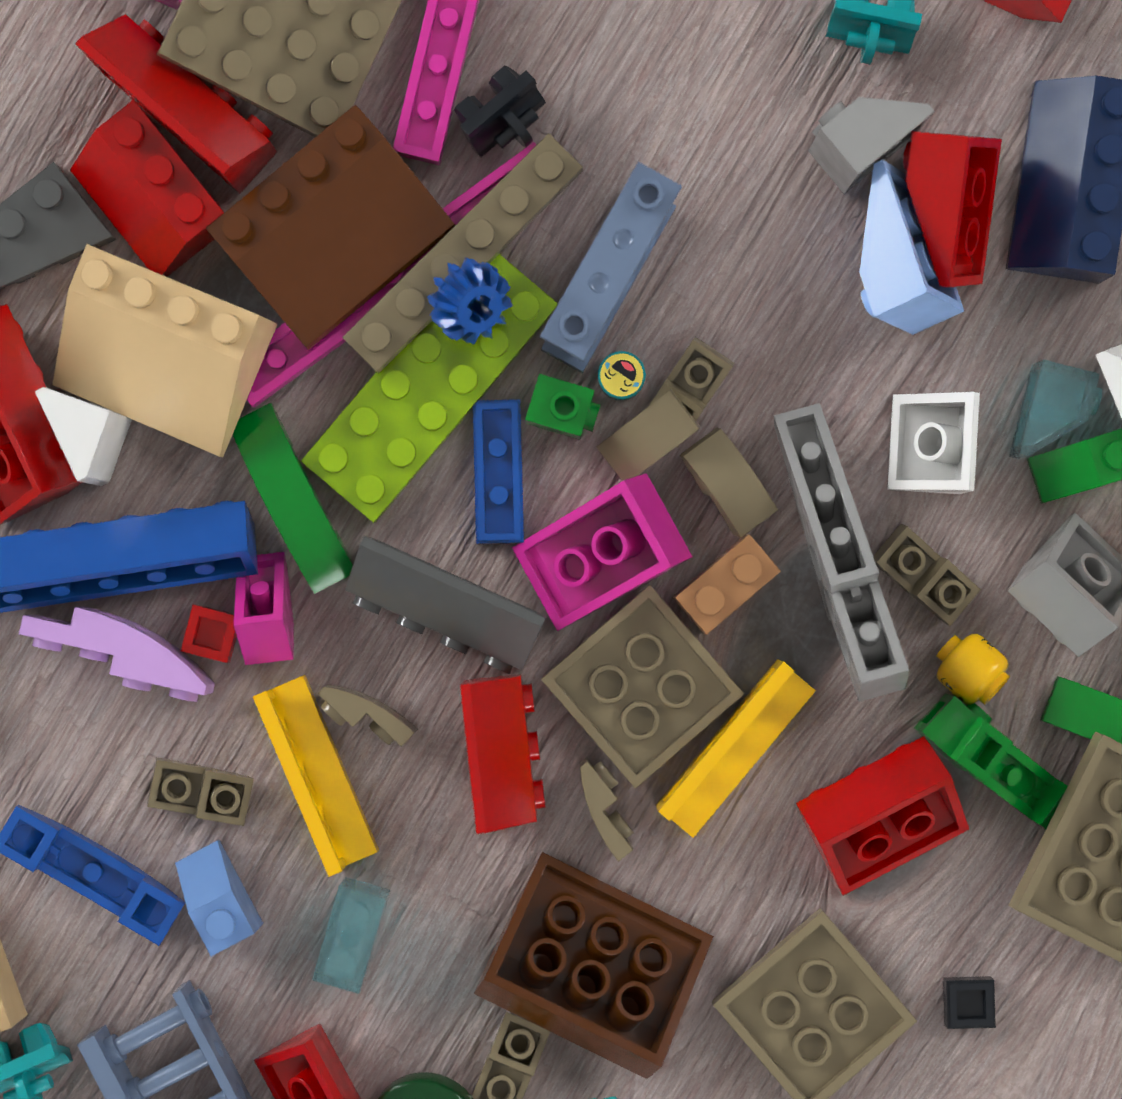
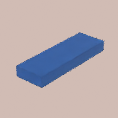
[473,399,524,544]

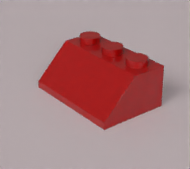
[70,99,225,277]
[460,674,546,834]
[796,736,970,896]

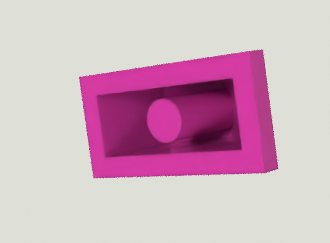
[234,552,294,665]

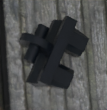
[454,66,546,158]

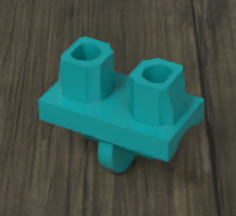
[826,0,922,65]
[0,1023,73,1099]

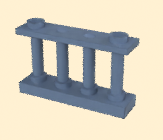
[540,162,682,374]
[77,980,252,1099]

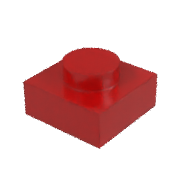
[181,604,237,663]

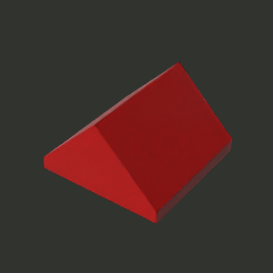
[254,1023,361,1099]

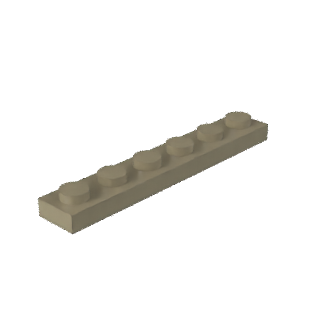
[342,133,583,374]

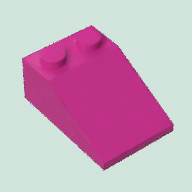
[512,473,693,631]

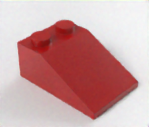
[903,131,1002,287]

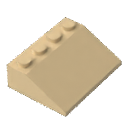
[52,244,277,457]

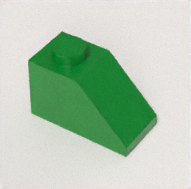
[1026,428,1122,504]

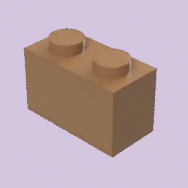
[672,534,781,635]

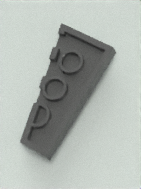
[0,162,116,290]

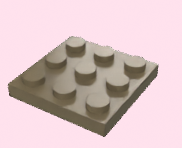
[541,585,744,789]
[712,908,917,1099]

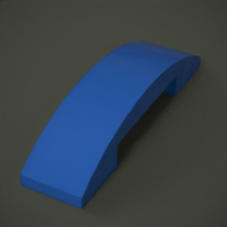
[0,805,185,946]

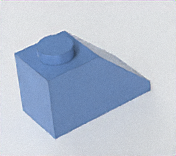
[175,840,263,957]

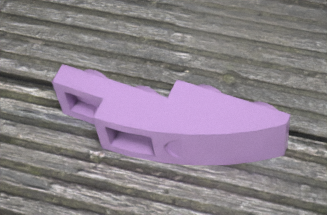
[19,606,215,702]

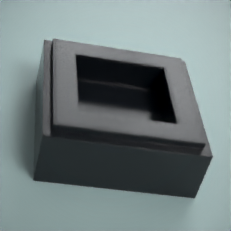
[943,976,996,1029]

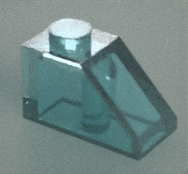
[1009,359,1102,459]

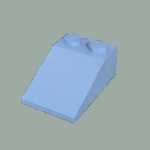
[859,159,964,335]

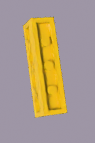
[656,659,816,838]
[252,675,379,877]

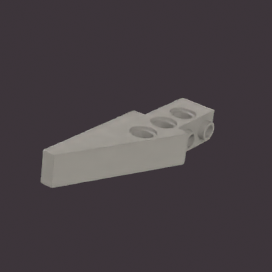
[774,403,909,702]

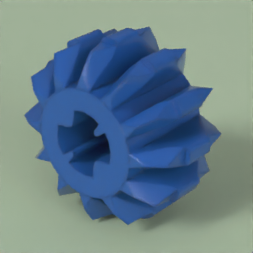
[427,257,513,344]

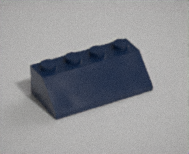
[1006,75,1122,284]

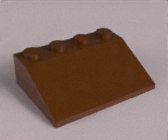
[206,104,455,350]
[474,852,714,1079]

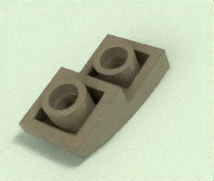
[649,337,735,447]
[596,389,700,481]
[680,427,778,538]
[873,524,981,626]
[318,684,418,747]
[147,757,254,826]
[580,757,634,862]
[471,1012,550,1099]

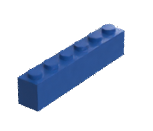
[0,501,258,613]

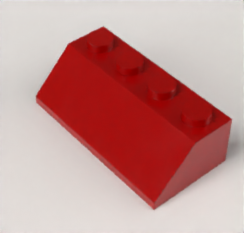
[75,14,277,194]
[0,304,83,525]

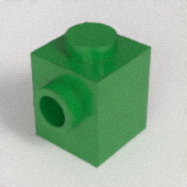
[525,373,601,440]
[914,693,992,771]

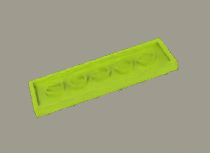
[301,254,558,523]

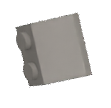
[808,97,935,194]
[1008,513,1122,657]

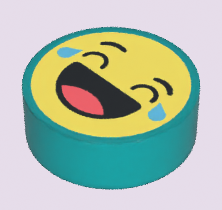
[598,351,646,400]

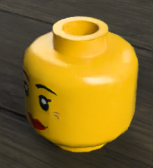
[936,634,1011,705]

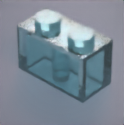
[312,877,391,994]

